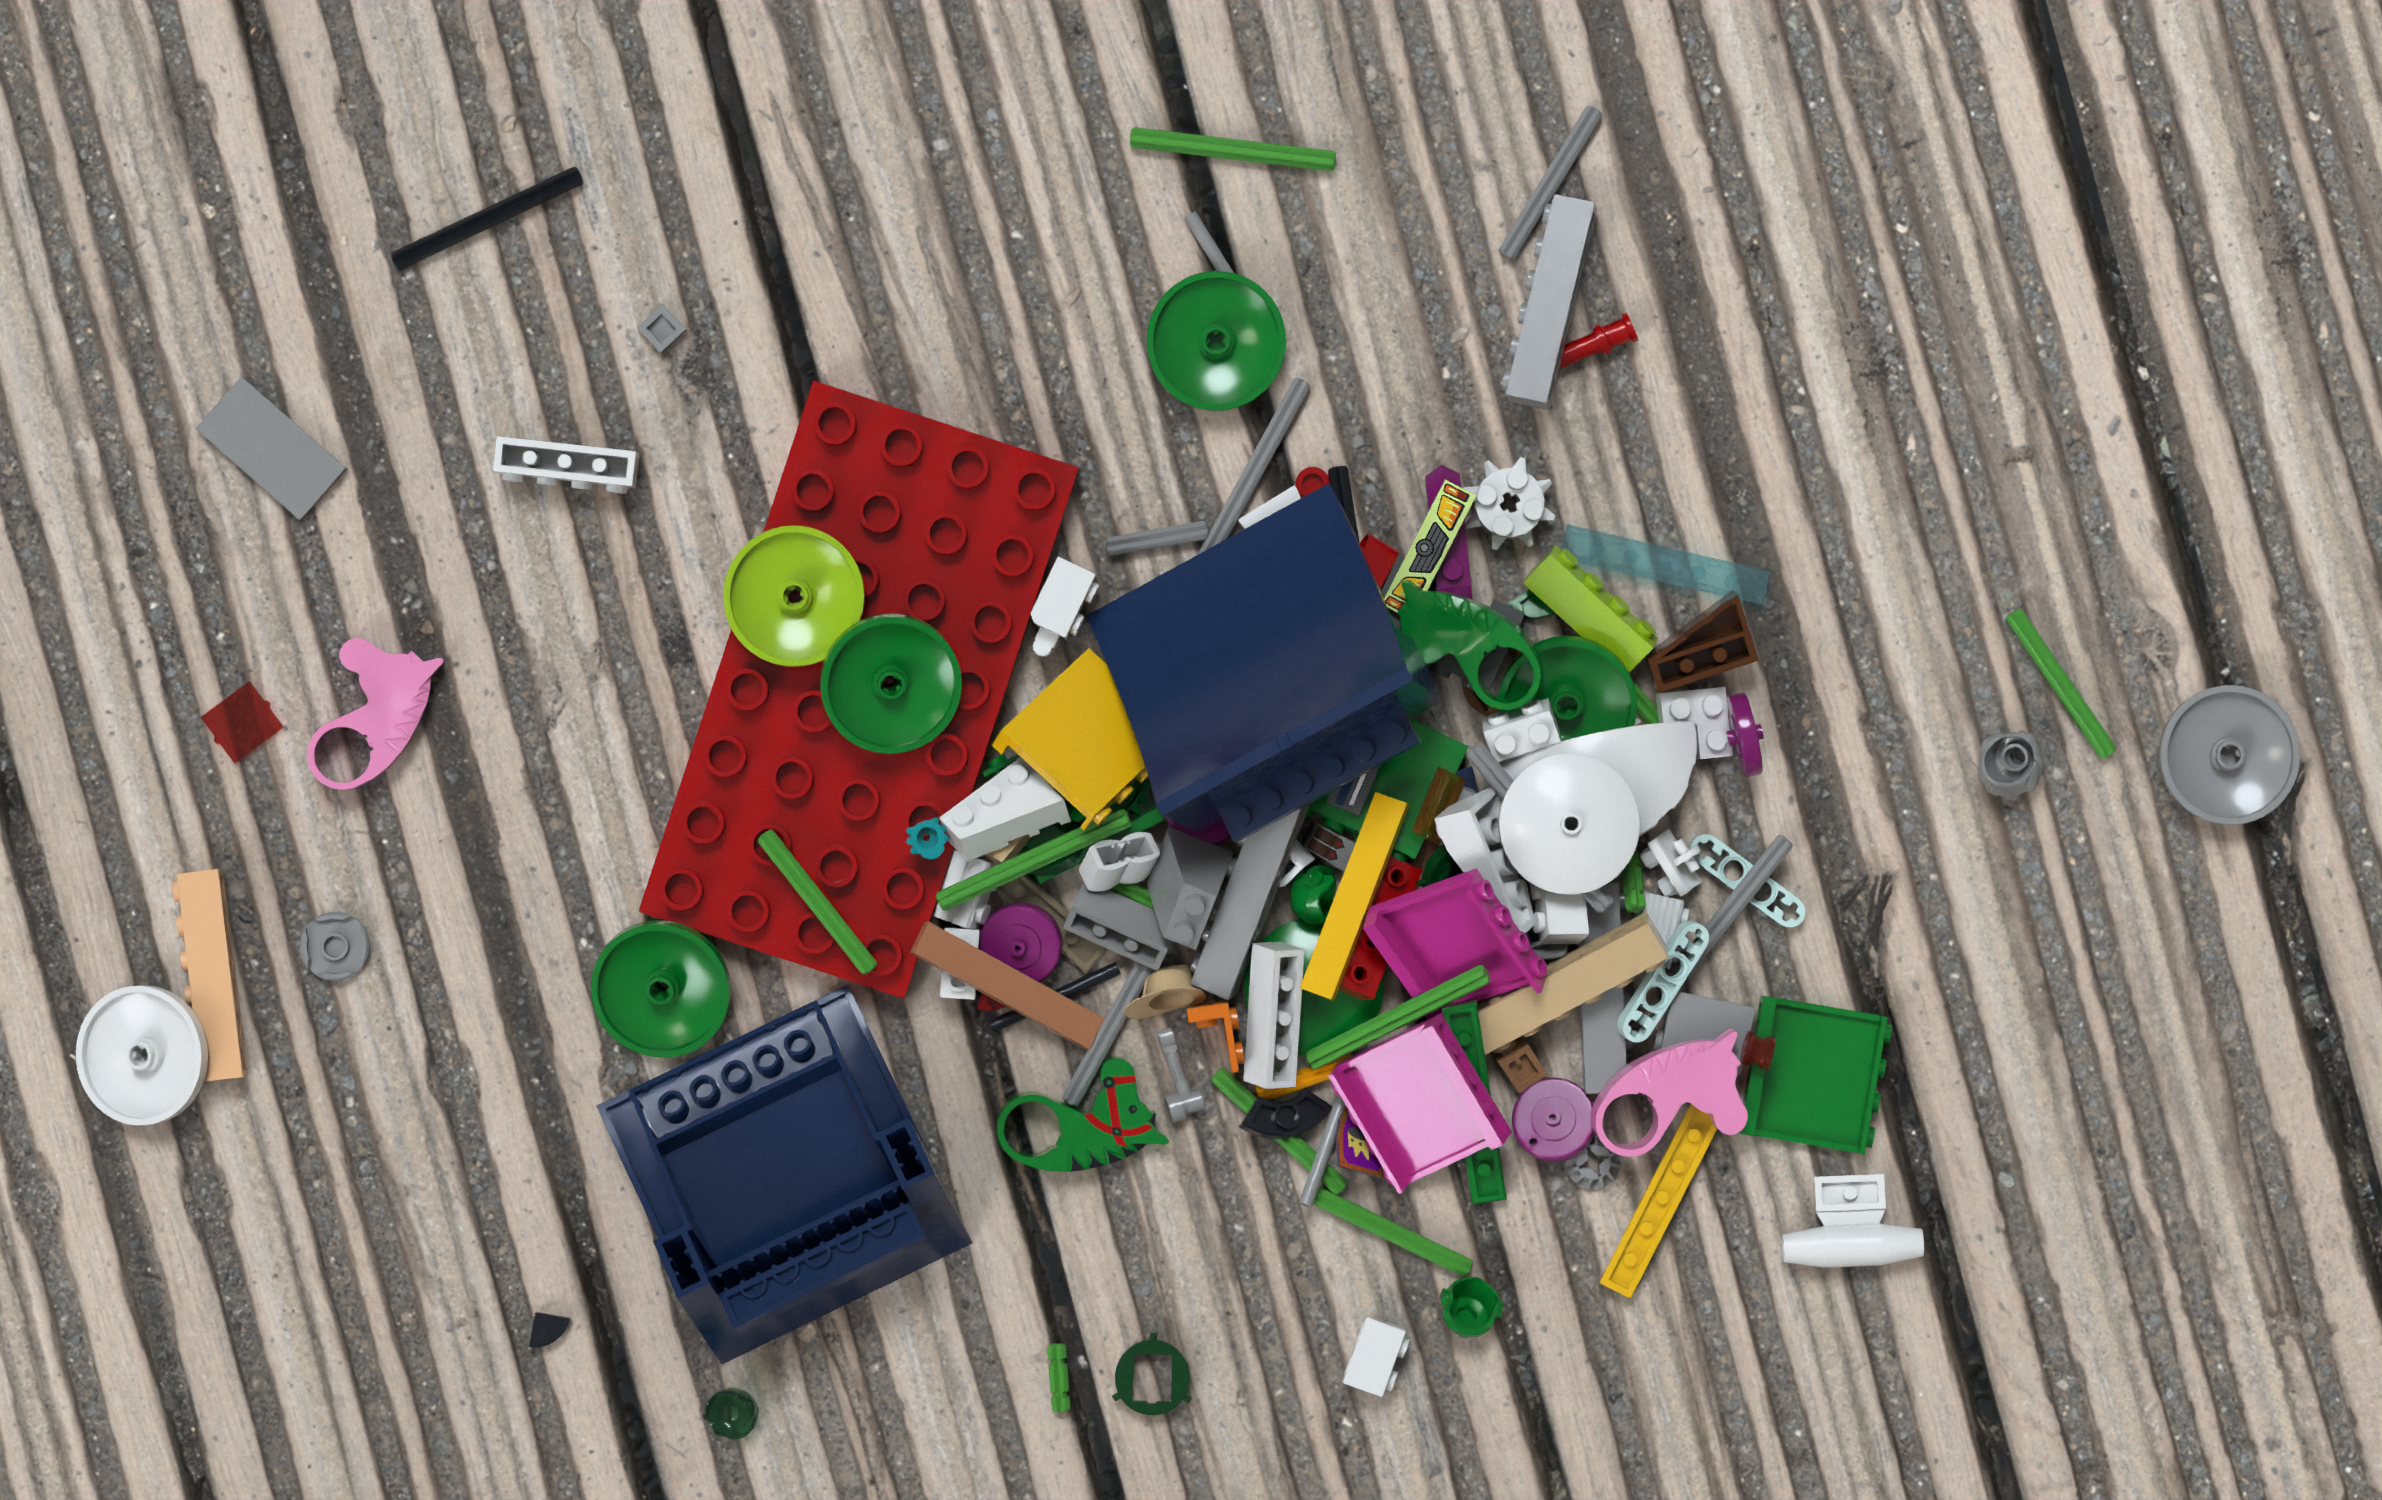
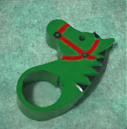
[996,1056,1169,1172]

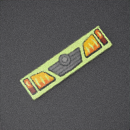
[1384,480,1476,612]

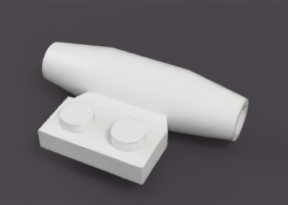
[1781,1174,1924,1268]

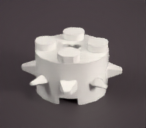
[1463,457,1555,550]

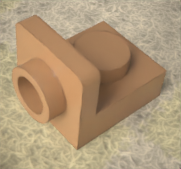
[1490,1036,1548,1094]

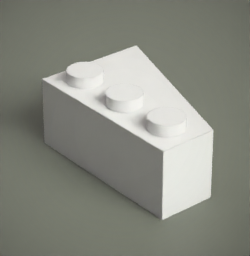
[939,757,1071,861]

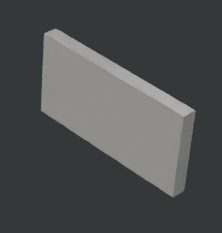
[195,376,347,521]

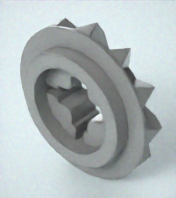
[1565,1134,1621,1189]

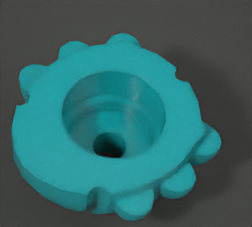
[906,817,950,859]

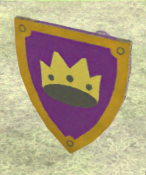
[1328,1105,1386,1179]

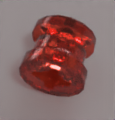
[1740,1031,1776,1071]

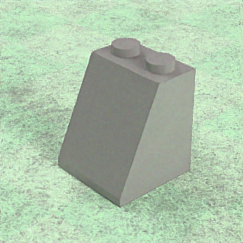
[1146,827,1234,950]

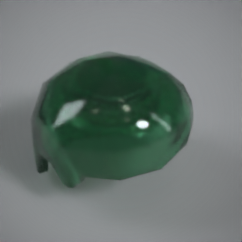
[703,1387,759,1440]

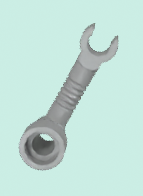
[1156,1028,1205,1123]

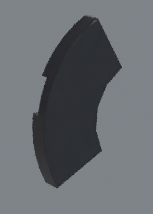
[1239,1088,1333,1139]

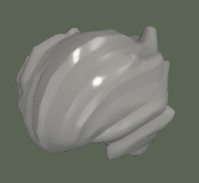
[1978,731,2043,800]

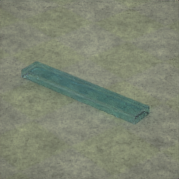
[1561,524,1771,605]

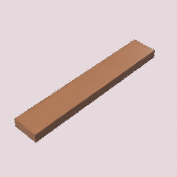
[910,921,1104,1050]

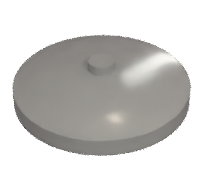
[2159,685,2300,825]

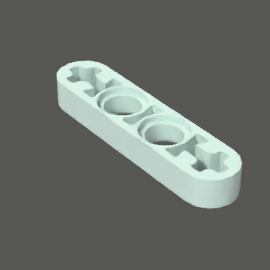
[1689,834,1806,927]
[1617,920,1709,1042]

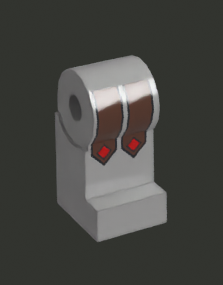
[1302,822,1356,871]

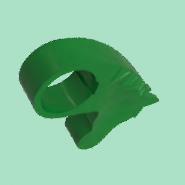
[1397,579,1545,710]

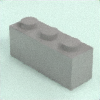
[1063,882,1171,971]

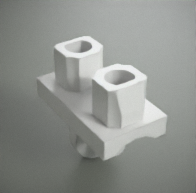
[1640,829,1702,897]

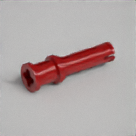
[1559,312,1639,370]

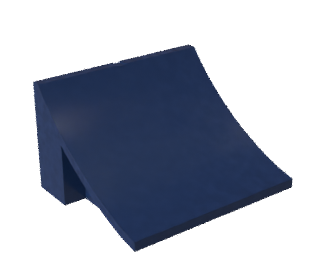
[1086,483,1445,843]
[597,985,973,1364]

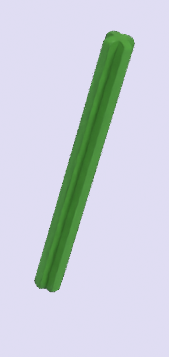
[1130,127,1336,171]
[936,808,1131,911]
[1306,965,1490,1070]

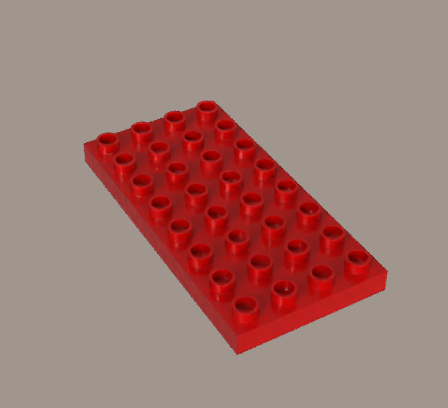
[638,380,1079,999]

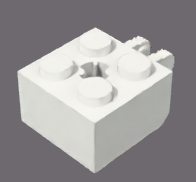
[1031,557,1100,658]

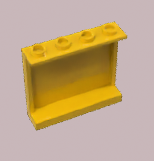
[992,648,1149,831]

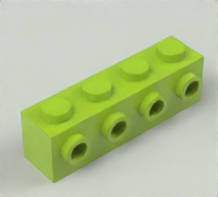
[1523,545,1658,673]

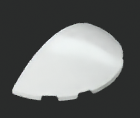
[1499,721,1697,836]

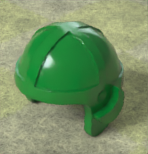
[1290,865,1336,926]
[1440,1277,1503,1339]

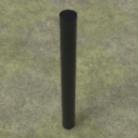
[989,962,1121,1033]

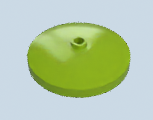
[723,526,865,667]

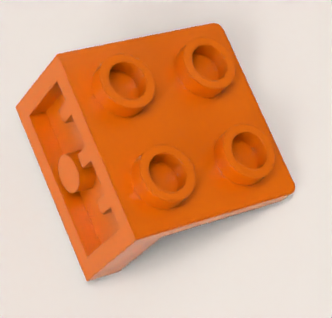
[1187,1000,1245,1073]

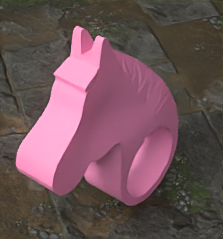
[307,638,444,790]
[1591,1029,1748,1157]

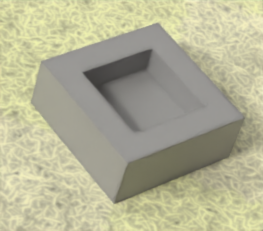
[637,304,687,354]

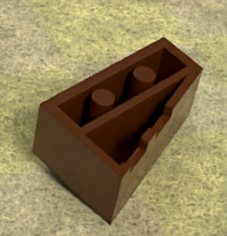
[1644,590,1759,693]

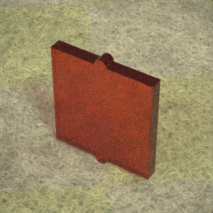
[201,681,284,763]

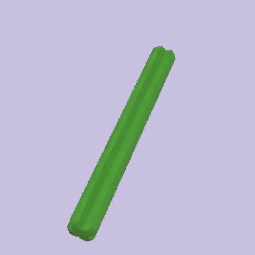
[2006,609,2116,758]
[758,830,877,975]
[1211,1068,1348,1195]
[1313,1188,1473,1277]

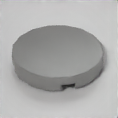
[300,912,371,981]

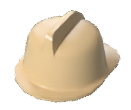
[1124,964,1206,1019]

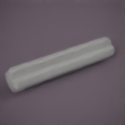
[1106,521,1208,556]

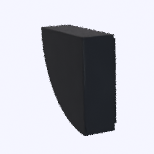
[529,1311,571,1347]

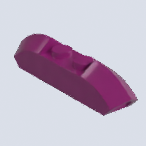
[1425,465,1473,600]

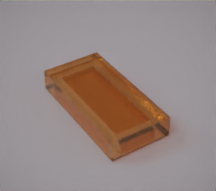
[1411,767,1466,845]

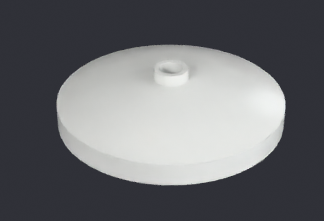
[1498,754,1640,895]
[76,985,208,1125]

